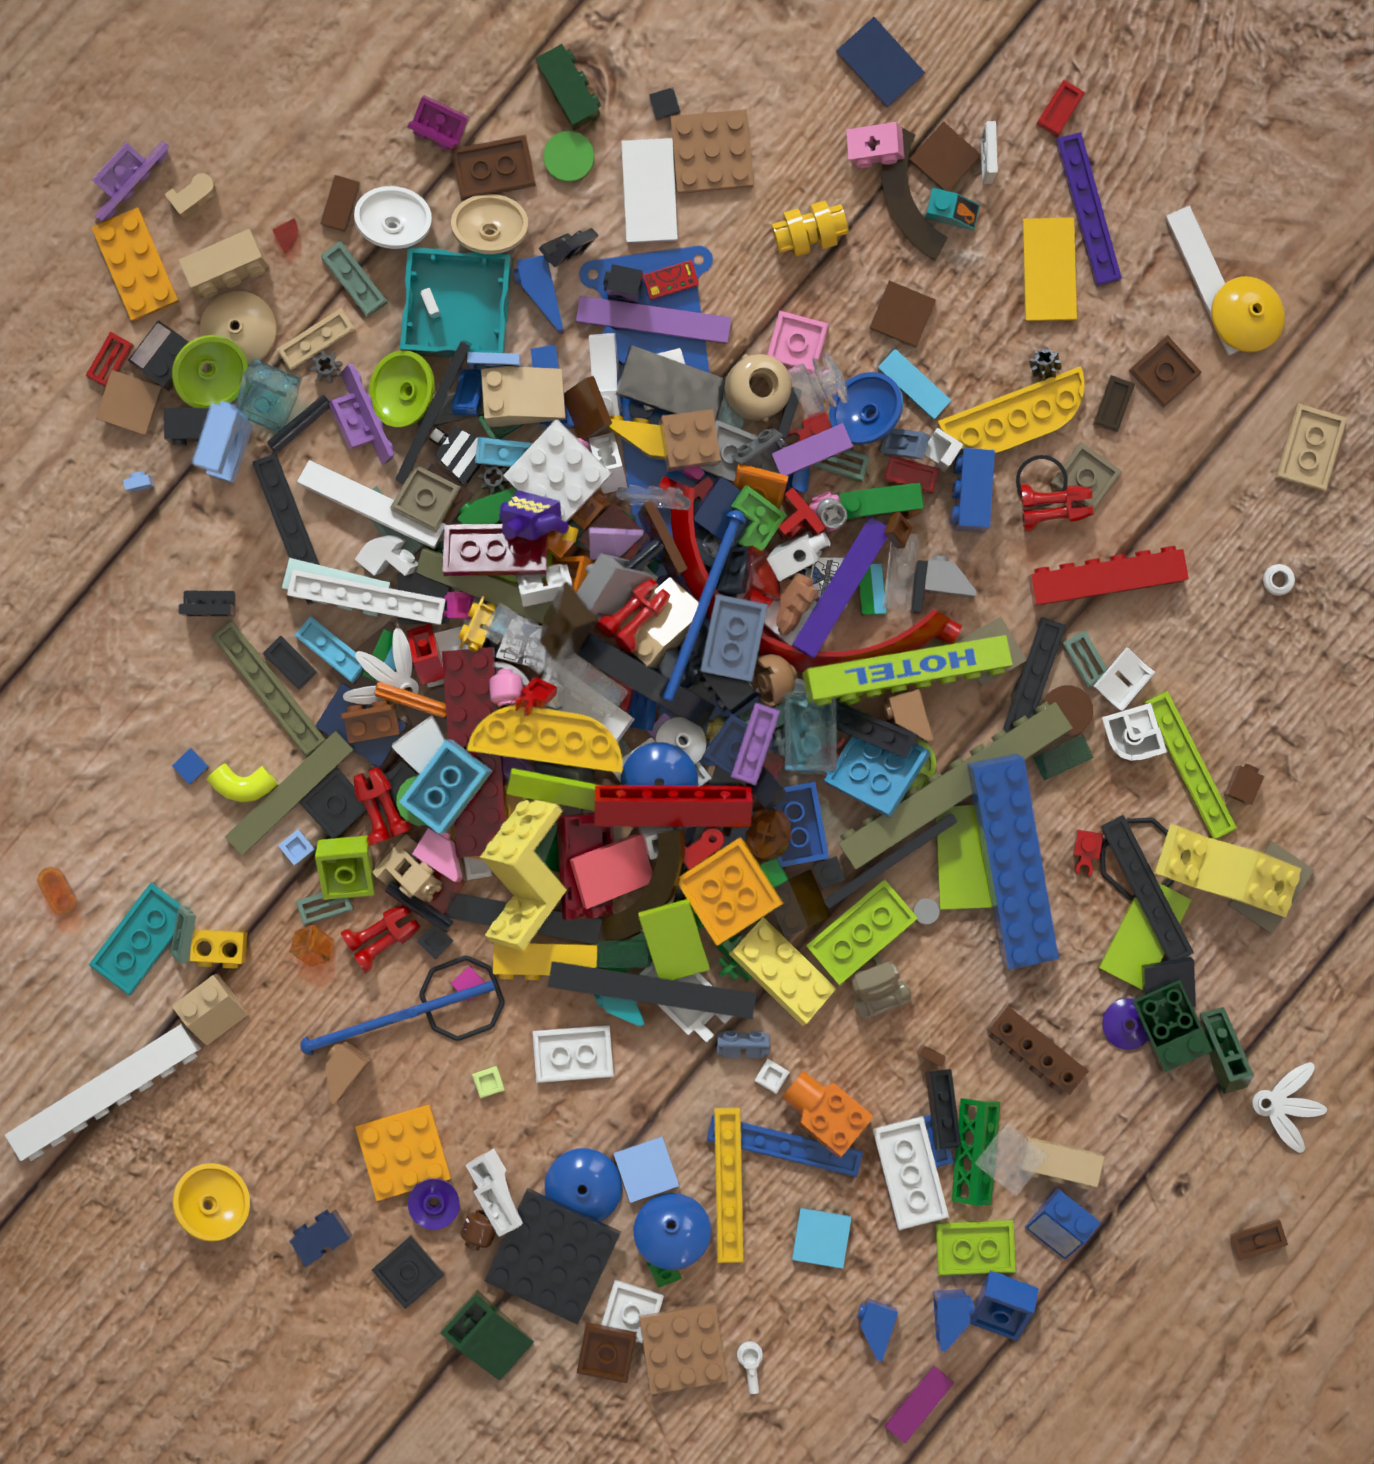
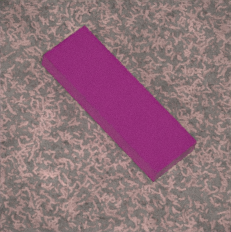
[885,1365,954,1443]

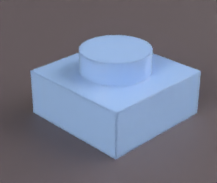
[123,472,155,493]
[278,829,315,866]

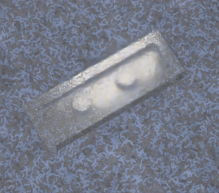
[616,485,692,510]
[883,534,919,612]

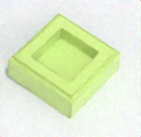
[472,1065,505,1099]

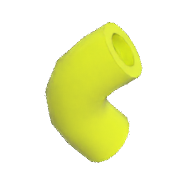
[206,763,279,803]

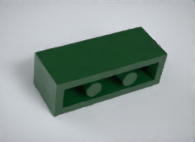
[535,44,602,131]

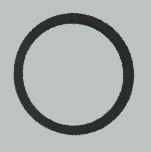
[1016,455,1068,507]

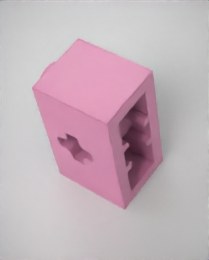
[846,122,904,168]

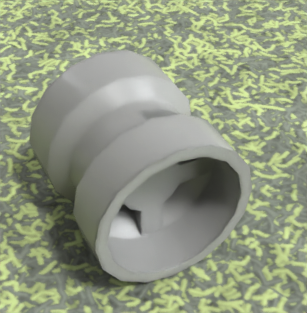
[816,498,847,528]

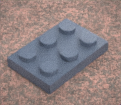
[701,594,768,682]

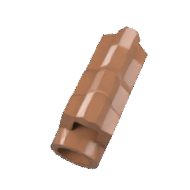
[776,572,819,635]

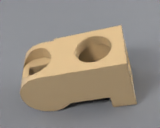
[165,173,217,219]

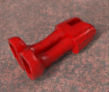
[1020,484,1094,532]
[596,578,671,654]
[354,767,413,846]
[341,905,421,973]

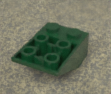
[1132,980,1212,1072]
[440,1289,534,1381]

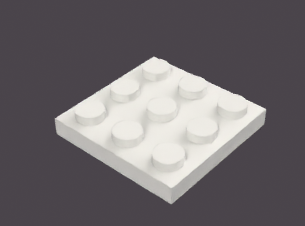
[503,420,612,522]

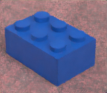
[950,448,995,533]
[773,782,829,867]

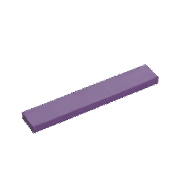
[576,296,731,344]

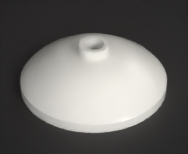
[354,186,432,249]

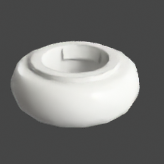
[1263,564,1295,596]

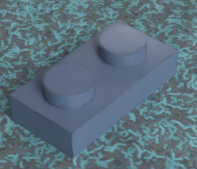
[880,428,930,460]

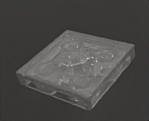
[975,1122,1048,1196]

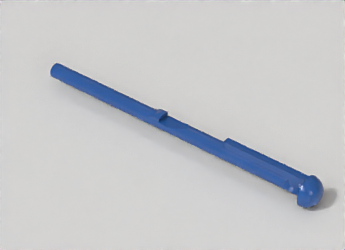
[663,510,745,702]
[300,980,496,1055]

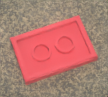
[570,833,653,909]

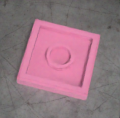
[767,311,829,374]

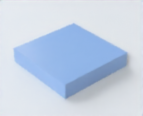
[467,352,522,370]
[614,1136,679,1203]

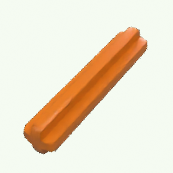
[374,682,446,718]

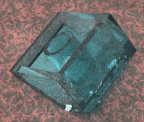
[236,359,302,432]

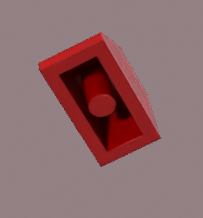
[407,623,445,685]

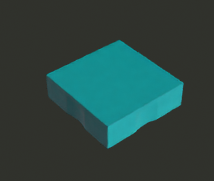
[400,247,512,359]

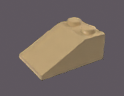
[481,366,566,428]
[614,577,699,669]

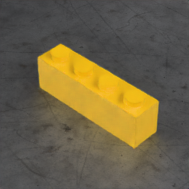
[493,943,598,980]

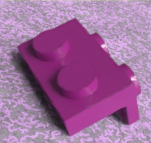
[407,95,470,150]

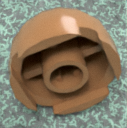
[751,654,797,708]

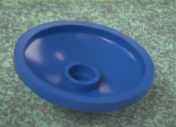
[829,372,903,444]
[621,742,698,786]
[545,1148,622,1222]
[633,1193,711,1270]

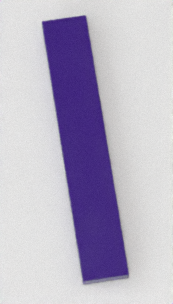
[1056,132,1122,287]
[792,516,887,660]

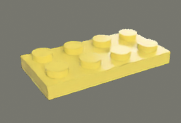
[729,917,836,1026]

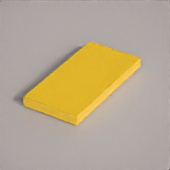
[1022,218,1077,322]

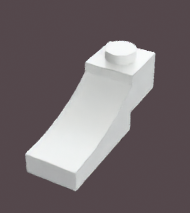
[588,333,622,416]
[465,1148,523,1236]

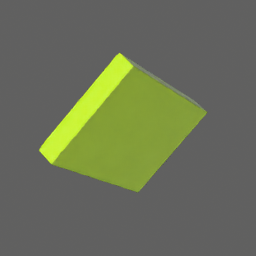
[639,899,710,980]
[935,1220,1016,1276]

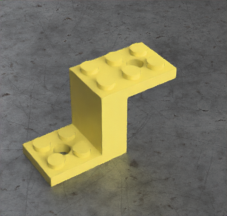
[480,798,566,951]
[1155,824,1302,918]

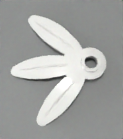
[343,628,419,704]
[1252,1062,1327,1153]

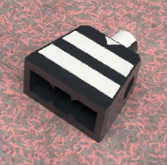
[429,426,482,487]

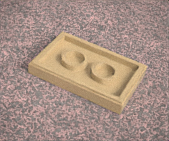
[1275,403,1347,492]

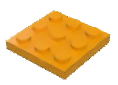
[678,837,783,945]
[355,1104,452,1201]

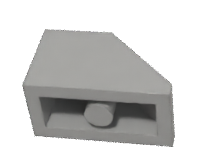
[924,555,976,598]

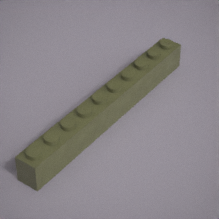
[838,701,1072,869]

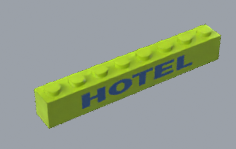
[802,635,1013,706]

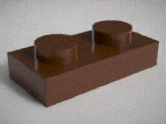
[1229,1219,1288,1261]

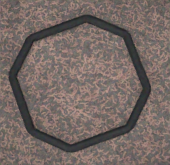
[1100,817,1182,901]
[419,956,505,1041]

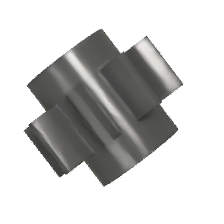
[310,350,343,383]
[478,465,509,495]

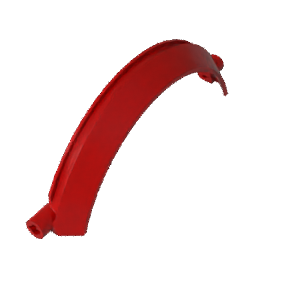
[654,476,962,672]

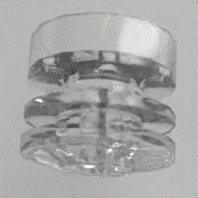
[788,352,849,419]

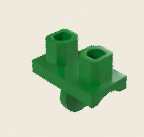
[717,935,753,982]

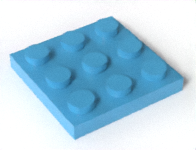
[824,737,931,818]

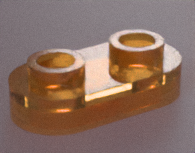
[37,867,77,915]

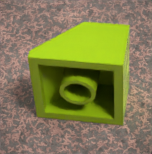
[315,836,375,900]

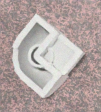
[1102,703,1167,761]

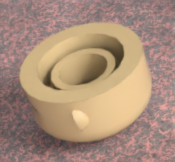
[725,354,792,422]

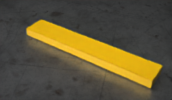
[714,1107,743,1263]

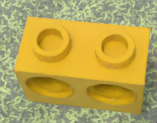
[190,929,247,968]

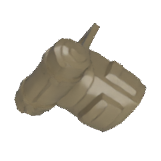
[852,954,911,1020]

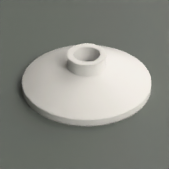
[655,717,706,764]

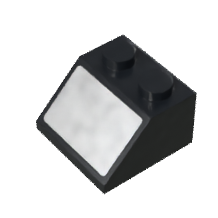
[127,320,189,391]

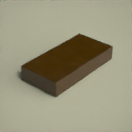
[1093,375,1135,433]

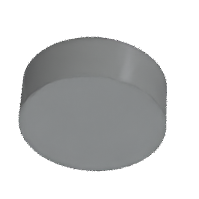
[913,898,940,924]

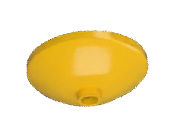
[1211,276,1285,352]
[172,1163,250,1242]

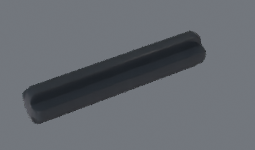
[267,395,330,453]
[385,881,453,932]

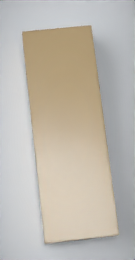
[277,308,356,372]

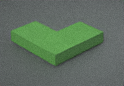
[731,485,787,558]

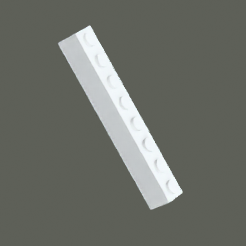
[5,1023,201,1161]

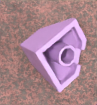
[589,528,644,560]

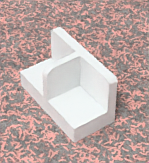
[925,428,963,473]

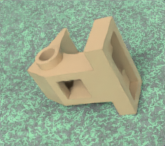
[372,834,443,902]

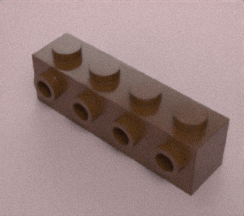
[987,1004,1089,1096]

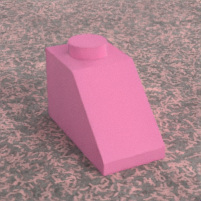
[412,828,463,882]

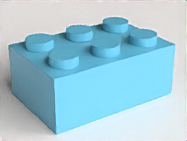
[399,740,492,834]

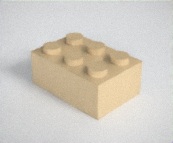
[179,229,269,298]

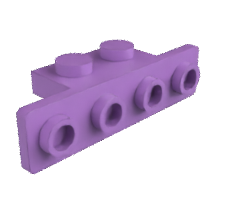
[91,141,170,222]
[328,364,394,465]

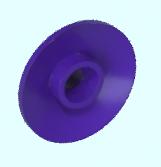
[1102,998,1147,1050]
[408,1178,460,1230]

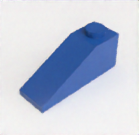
[513,255,564,335]

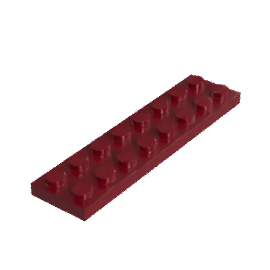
[442,647,507,857]

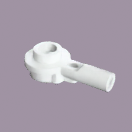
[737,1341,763,1394]

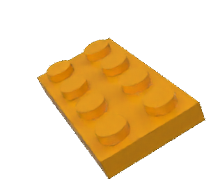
[91,207,180,322]

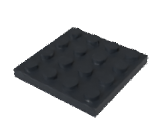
[484,1188,621,1325]

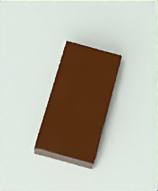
[320,175,360,232]

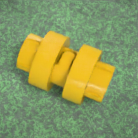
[771,200,849,257]

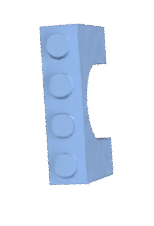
[193,401,253,484]

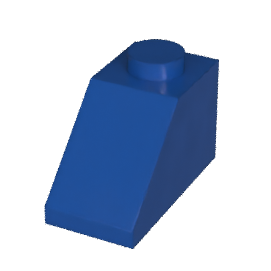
[857,1298,898,1362]

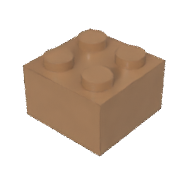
[659,409,721,472]

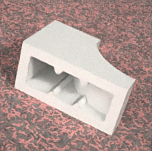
[589,432,628,494]

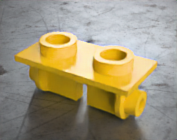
[458,596,497,652]

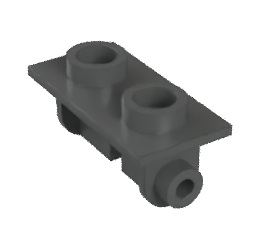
[731,428,786,468]

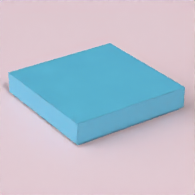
[792,1208,852,1268]

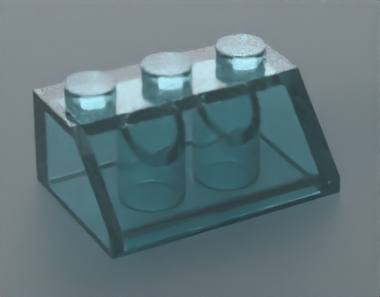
[784,692,837,775]

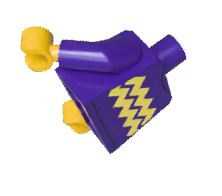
[499,490,579,542]

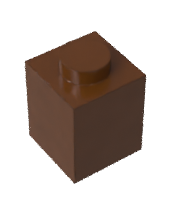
[1224,763,1264,805]

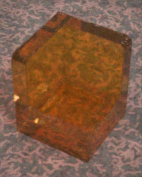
[290,925,334,967]

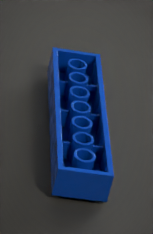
[967,754,1059,970]

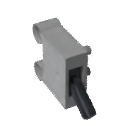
[577,540,665,639]

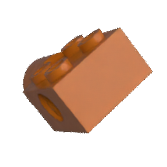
[781,1070,874,1159]

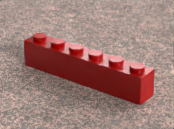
[1028,546,1189,606]
[594,785,752,828]

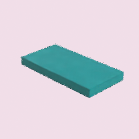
[88,882,183,996]

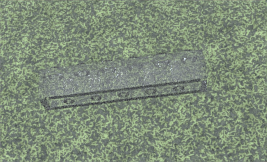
[483,602,629,719]

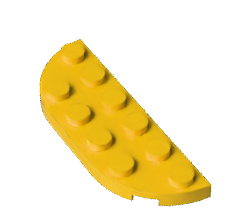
[937,366,1085,454]
[467,706,623,773]

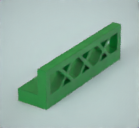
[951,1098,1001,1206]

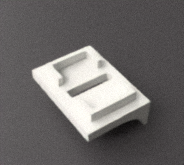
[516,564,573,607]
[1094,647,1155,711]

